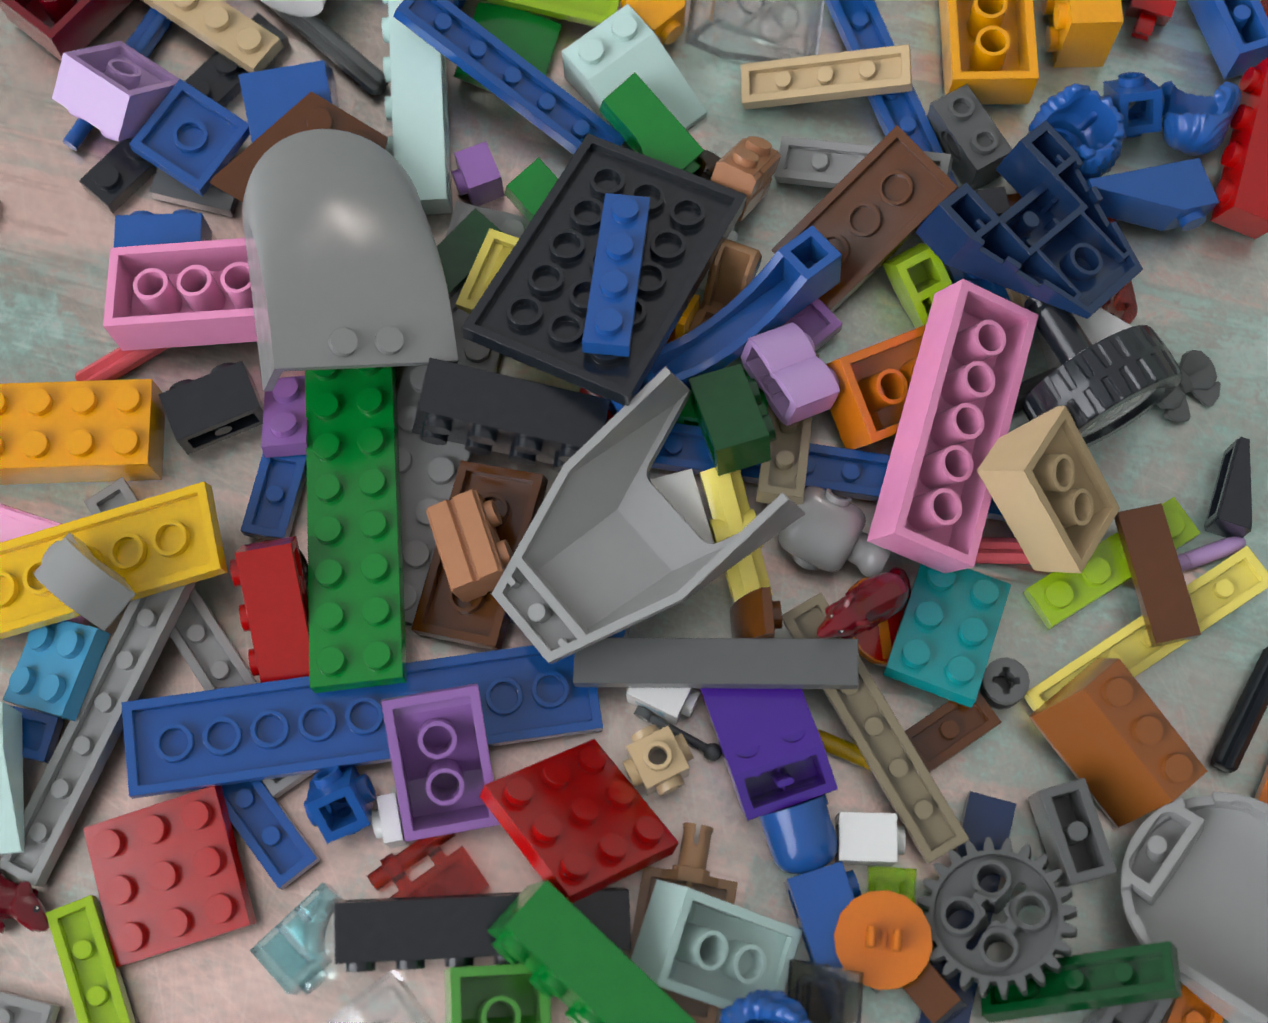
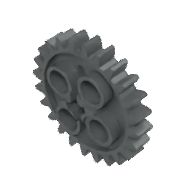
[917,837,1077,1000]

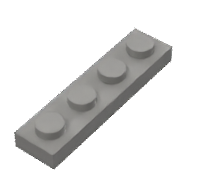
[774,136,953,189]

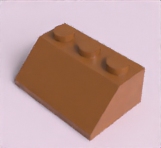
[1029,658,1208,828]

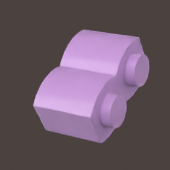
[740,322,840,426]

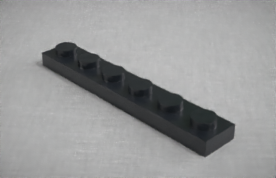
[79,13,290,213]

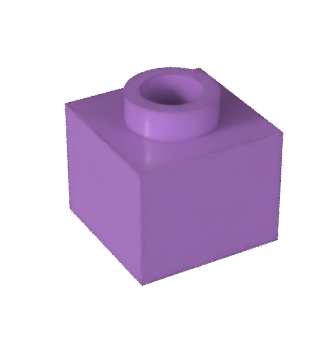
[451,141,505,206]

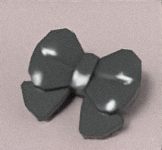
[1157,350,1221,422]

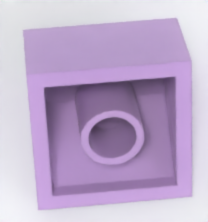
[52,41,179,141]

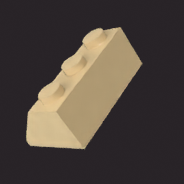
[977,406,1120,573]

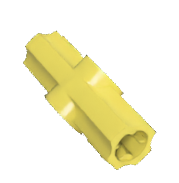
[699,467,773,603]

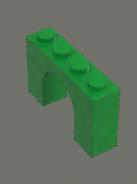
[504,72,704,222]

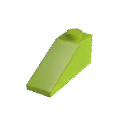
[882,243,952,329]

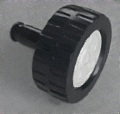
[1022,297,1183,447]

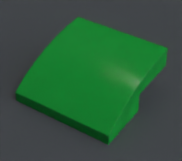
[453,2,561,93]

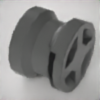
[979,657,1030,710]

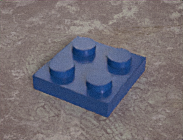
[129,79,250,197]

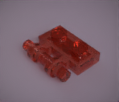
[367,833,491,898]

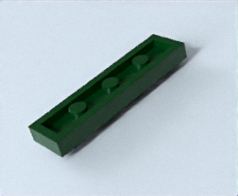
[981,941,1182,1023]

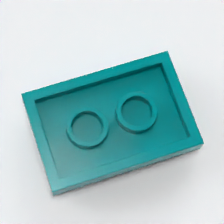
[883,564,1011,708]

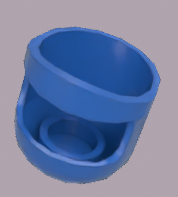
[759,794,838,874]

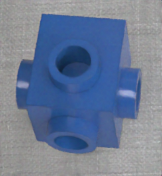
[1100,72,1164,138]
[304,765,377,844]

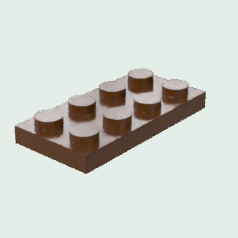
[771,125,958,313]
[411,460,548,650]

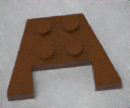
[210,91,388,202]

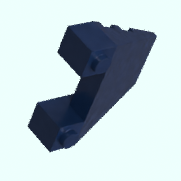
[915,120,1143,319]

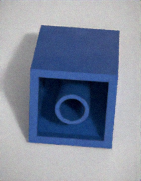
[238,60,339,143]

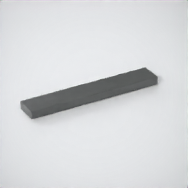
[573,638,859,689]

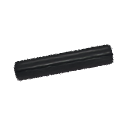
[1211,647,1268,773]

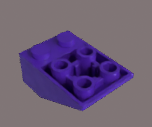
[700,688,838,821]

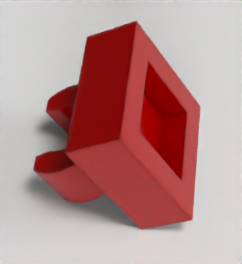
[1125,0,1177,41]

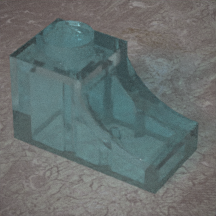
[250,882,344,995]

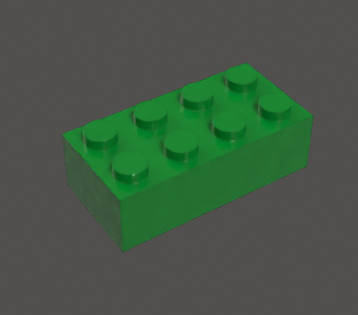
[488,880,696,1023]

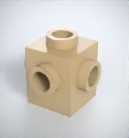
[622,724,694,796]

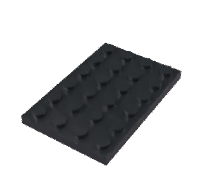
[462,134,747,406]

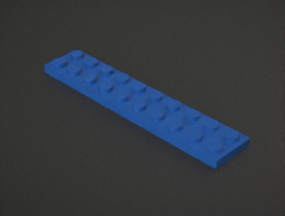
[121,645,603,799]

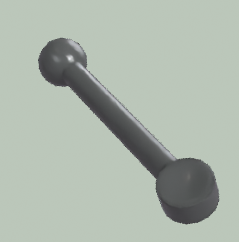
[633,705,722,761]

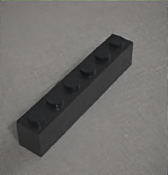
[334,887,631,972]

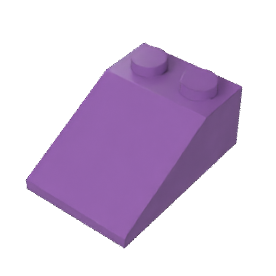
[381,683,501,842]

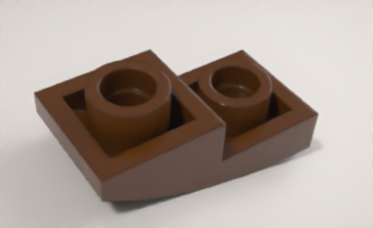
[730,587,782,638]

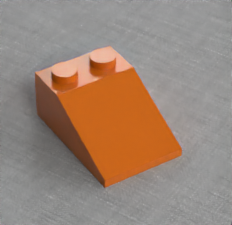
[826,325,926,450]

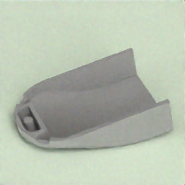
[242,129,459,392]
[1121,792,1268,1023]

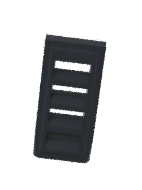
[1204,437,1252,538]

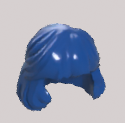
[1160,81,1242,156]

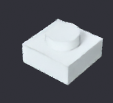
[372,793,409,848]

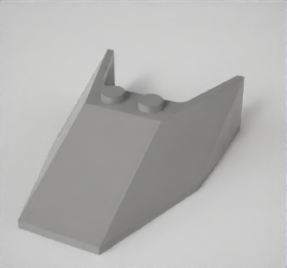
[492,367,806,664]

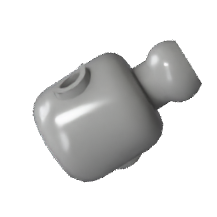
[778,486,891,577]

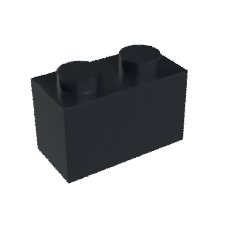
[158,361,264,455]

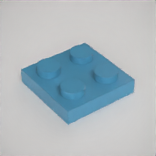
[3,621,111,722]

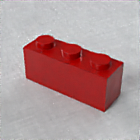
[230,536,310,683]

